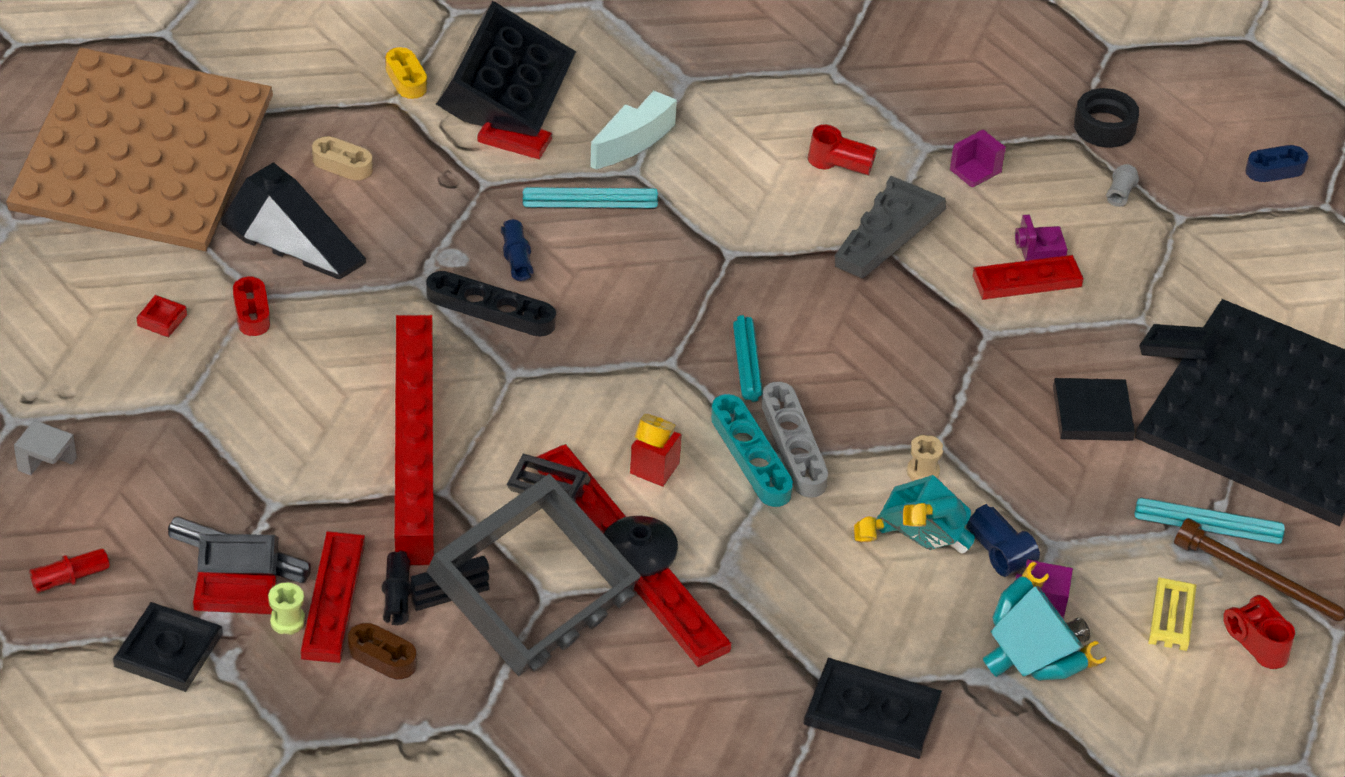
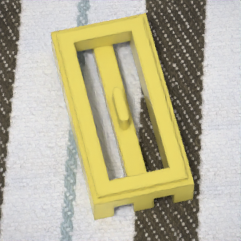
[1148,577,1197,651]

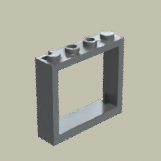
[427,474,641,677]

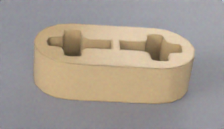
[312,137,373,180]

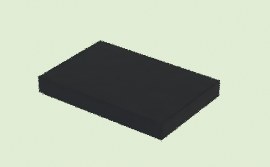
[804,657,942,759]

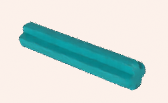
[733,315,763,402]

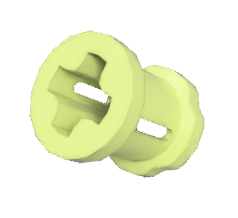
[268,582,305,634]

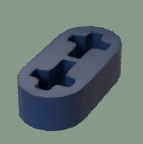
[1245,145,1309,182]

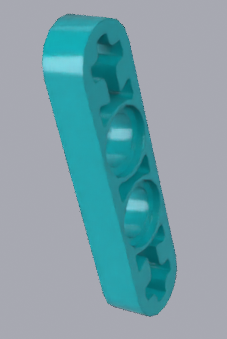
[711,394,793,507]

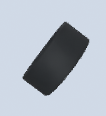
[1074,88,1139,148]

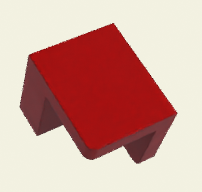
[630,431,682,487]

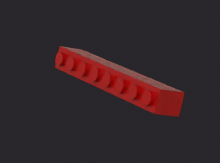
[394,315,434,565]

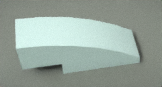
[590,90,677,169]

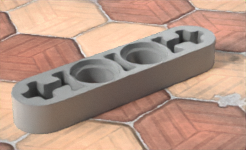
[761,382,828,498]

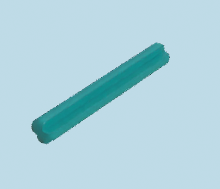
[523,187,658,209]
[1134,497,1285,544]

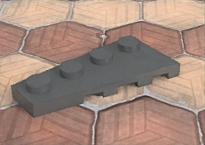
[835,176,946,279]

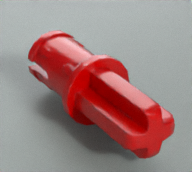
[29,548,110,594]

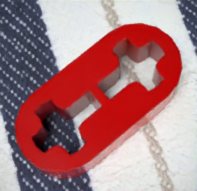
[233,276,270,336]

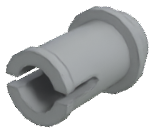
[1106,164,1139,207]

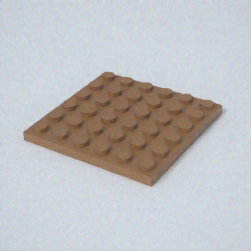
[6,48,273,251]

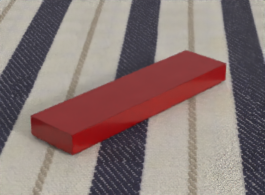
[301,531,365,663]

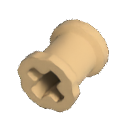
[907,435,943,481]

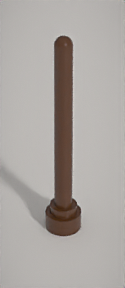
[1174,518,1345,621]

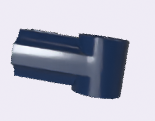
[966,504,1040,577]

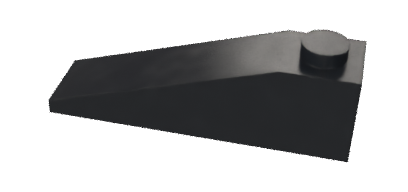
[221,162,366,280]

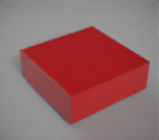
[136,295,187,338]

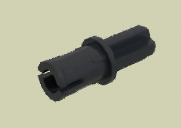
[381,550,411,625]

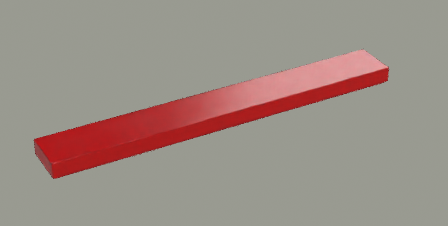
[536,444,731,667]

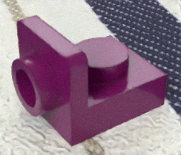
[1015,214,1068,261]

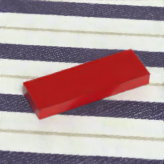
[972,255,1084,300]

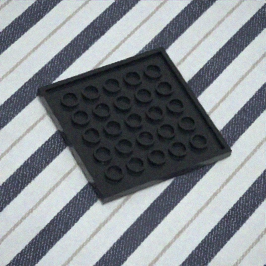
[1135,299,1345,526]

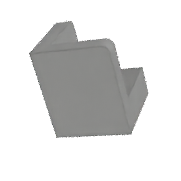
[14,420,77,475]

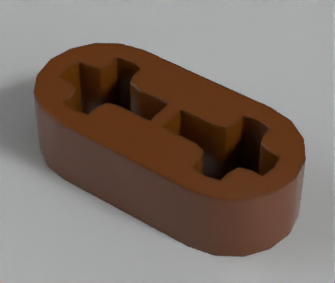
[348,623,417,680]

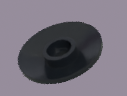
[604,515,678,577]

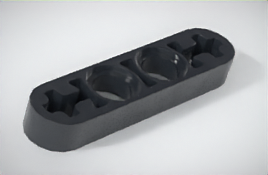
[426,271,556,337]

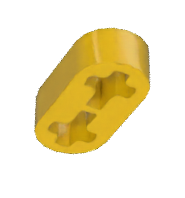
[385,47,427,99]
[634,414,676,448]

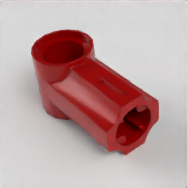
[807,124,877,175]

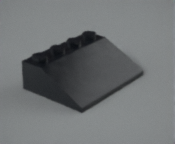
[436,1,576,137]

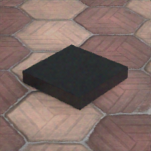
[1053,378,1135,441]
[113,602,223,692]

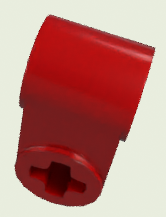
[1223,595,1296,669]

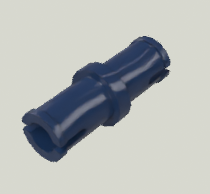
[501,219,534,281]

